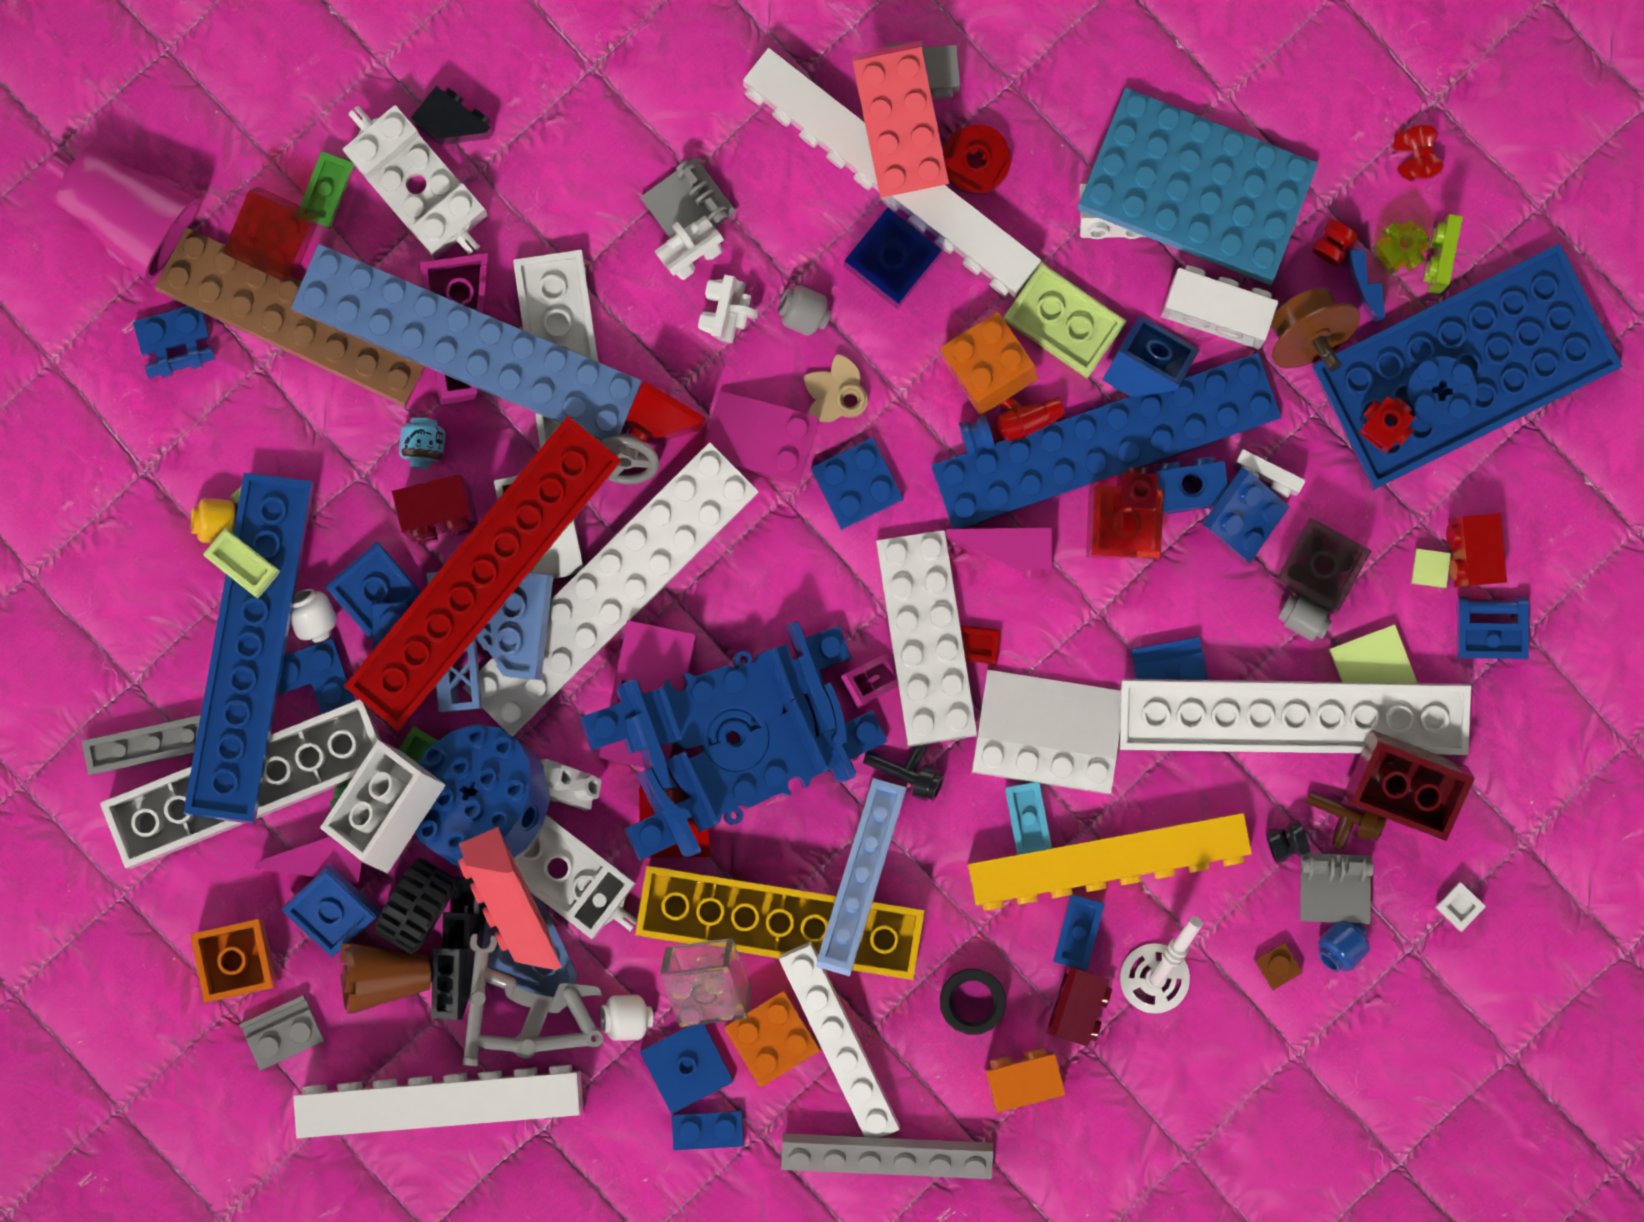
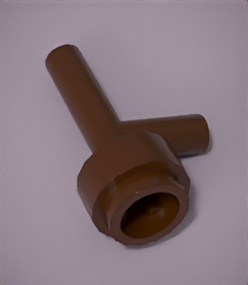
[1306,791,1387,849]

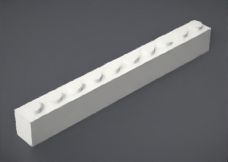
[743,48,1041,297]

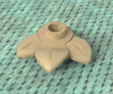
[804,354,868,423]

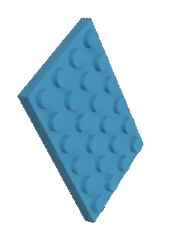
[1077,87,1318,286]

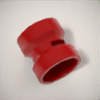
[1311,219,1359,267]

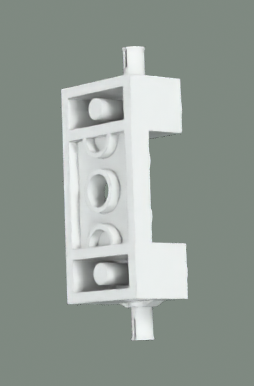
[342,105,488,260]
[514,814,638,939]

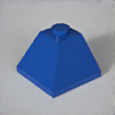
[1102,316,1200,397]

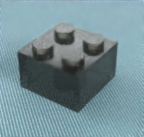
[1273,517,1372,615]

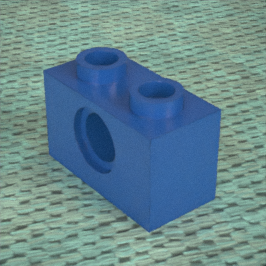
[1154,457,1228,516]

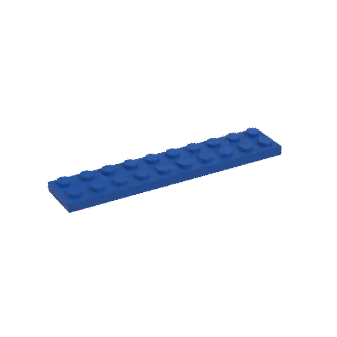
[931,353,1281,529]
[183,473,314,824]

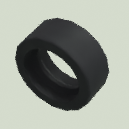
[940,969,1006,1035]

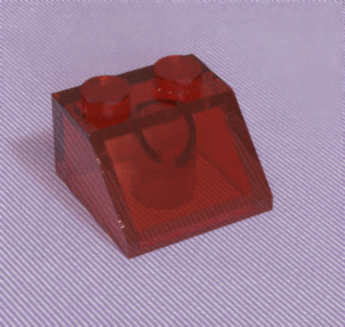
[1086,485,1164,560]

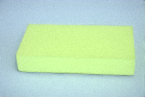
[203,528,280,599]

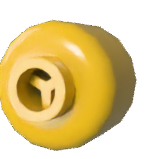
[191,498,237,544]

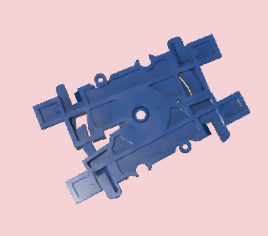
[579,621,888,861]

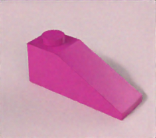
[946,528,1052,579]
[254,837,365,883]

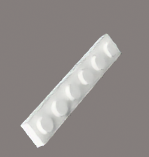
[779,941,900,1138]

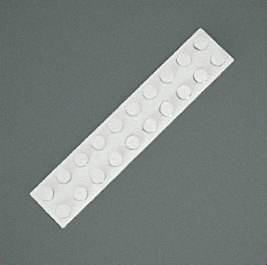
[463,442,759,737]
[1119,679,1471,755]

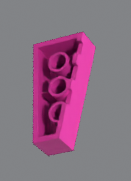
[418,253,488,405]

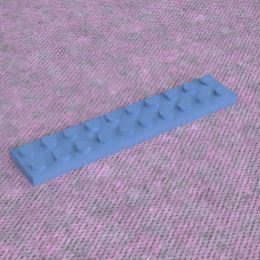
[291,244,642,440]

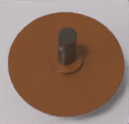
[1270,288,1360,372]

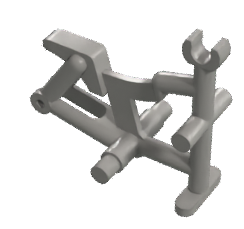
[462,934,603,1066]

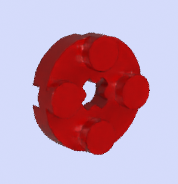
[943,124,1011,195]

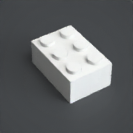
[1160,266,1278,350]
[320,740,446,874]

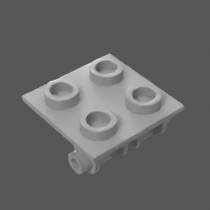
[640,157,736,238]
[1300,853,1373,924]

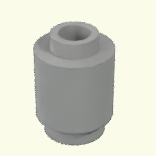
[1278,594,1332,642]

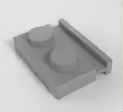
[239,995,325,1071]

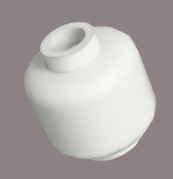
[290,589,337,643]
[600,995,653,1041]

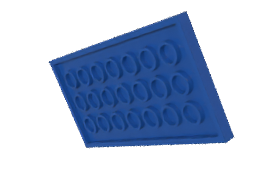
[1311,243,1623,490]

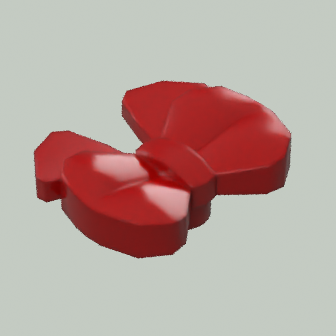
[1393,125,1445,182]

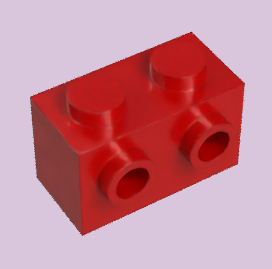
[1446,513,1507,587]

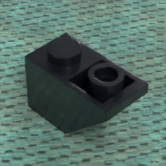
[411,86,493,145]

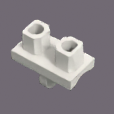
[654,215,724,280]
[698,275,758,344]
[541,759,601,811]

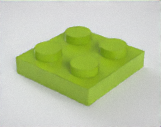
[1423,214,1463,295]

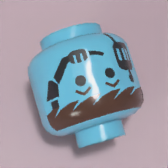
[399,418,446,469]

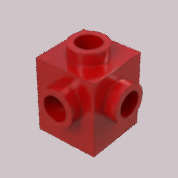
[1357,396,1415,454]

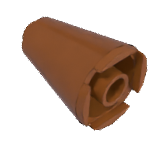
[340,943,432,1014]

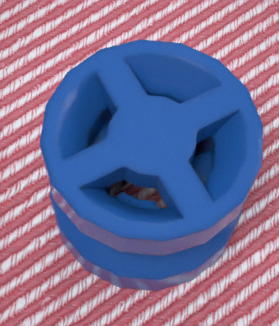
[958,415,995,456]

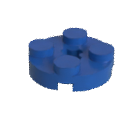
[1406,356,1478,427]

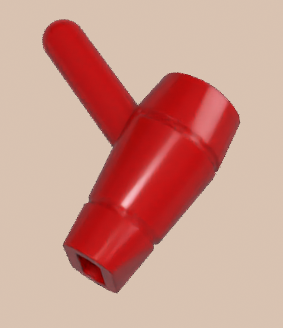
[997,396,1065,442]

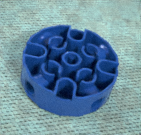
[415,724,550,867]

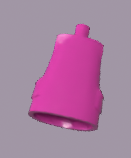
[46,145,201,281]

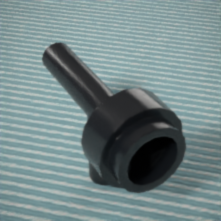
[863,744,944,802]

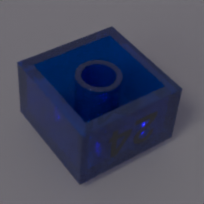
[844,207,942,310]

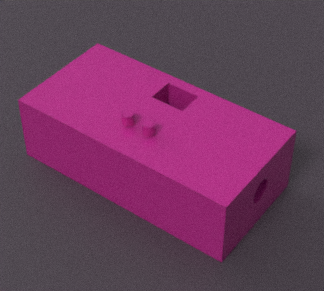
[599,620,697,768]

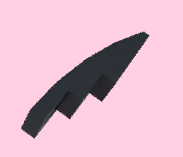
[431,877,487,1020]

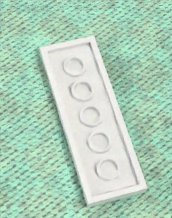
[513,250,601,448]
[876,530,977,747]

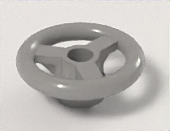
[600,434,659,484]

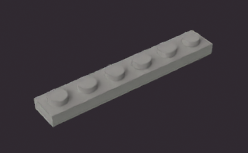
[781,1133,993,1179]

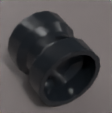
[1265,820,1310,864]

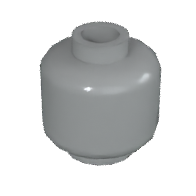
[777,285,831,336]

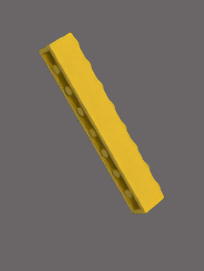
[967,813,1252,911]

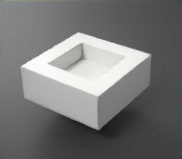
[1435,882,1486,932]

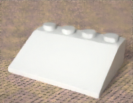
[971,670,1120,795]

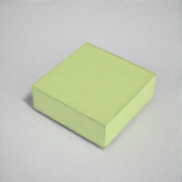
[1411,549,1451,588]

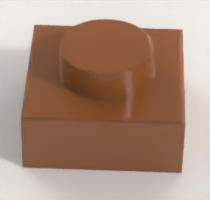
[1254,942,1303,990]

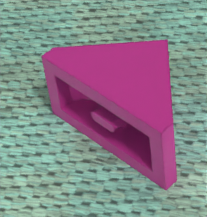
[841,652,898,709]

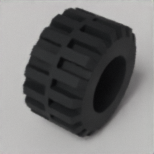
[375,857,457,954]

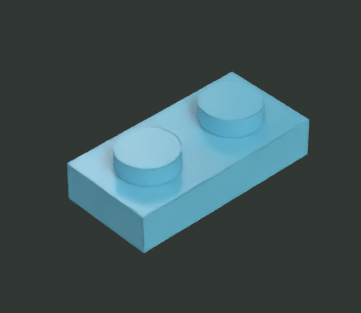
[1004,782,1052,855]

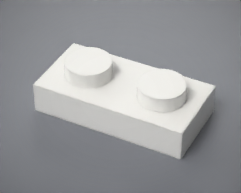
[1234,449,1306,498]

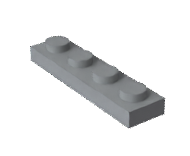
[81,715,201,776]

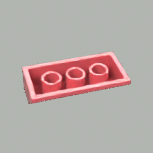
[458,827,561,970]

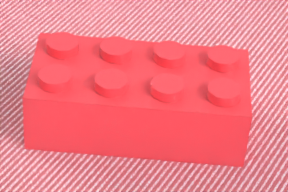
[851,41,949,198]

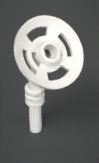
[1120,916,1203,1013]

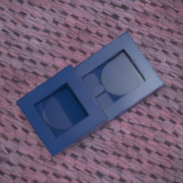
[1347,249,1385,322]

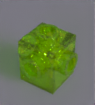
[1372,220,1430,276]

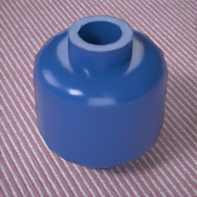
[1318,921,1370,972]

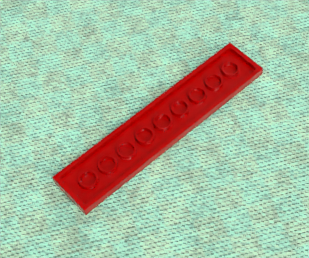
[344,416,622,731]

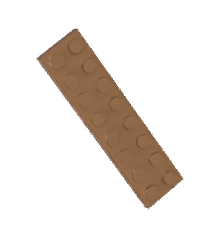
[155,227,426,407]

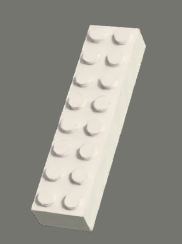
[100,699,382,869]
[293,1064,584,1138]

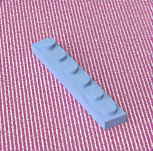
[816,778,907,976]

